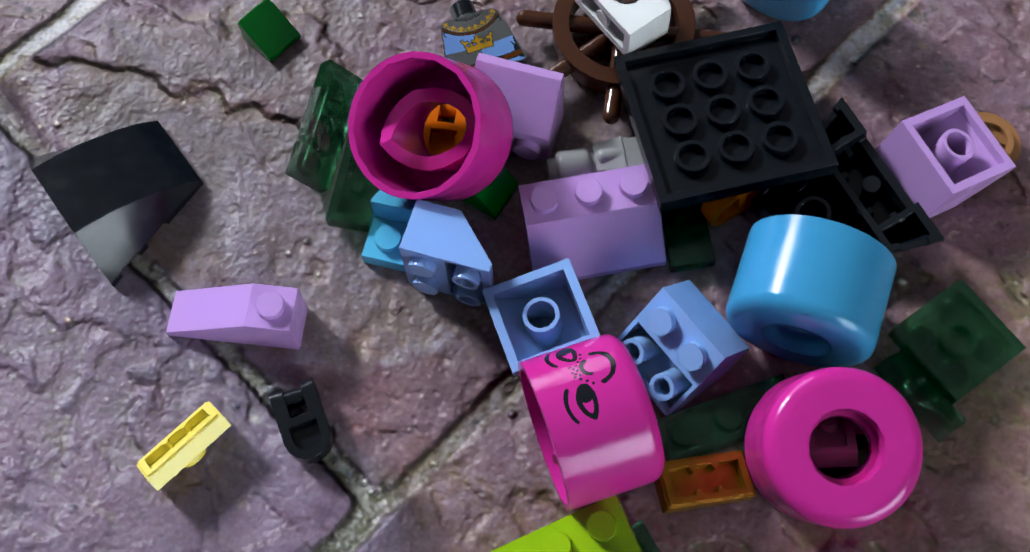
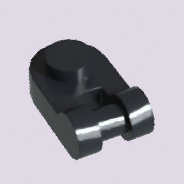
[268,377,333,464]

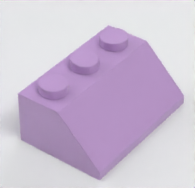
[518,164,666,280]

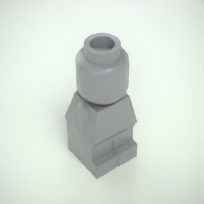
[546,136,644,180]

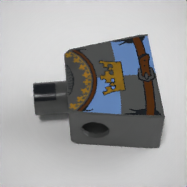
[440,0,527,67]

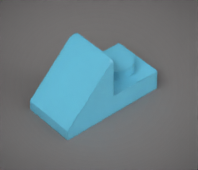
[361,190,428,272]

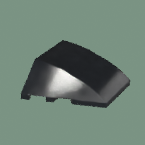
[750,97,944,253]
[27,121,203,287]

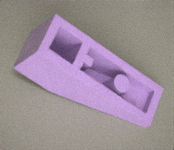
[166,283,308,350]

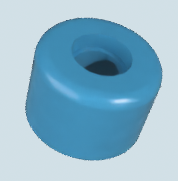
[726,214,897,368]

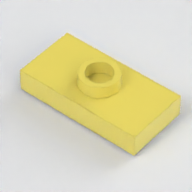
[137,401,232,491]

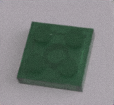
[888,278,1026,406]

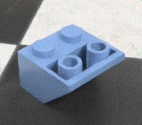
[399,200,494,307]
[618,280,751,418]

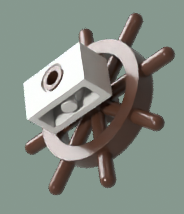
[516,0,727,125]

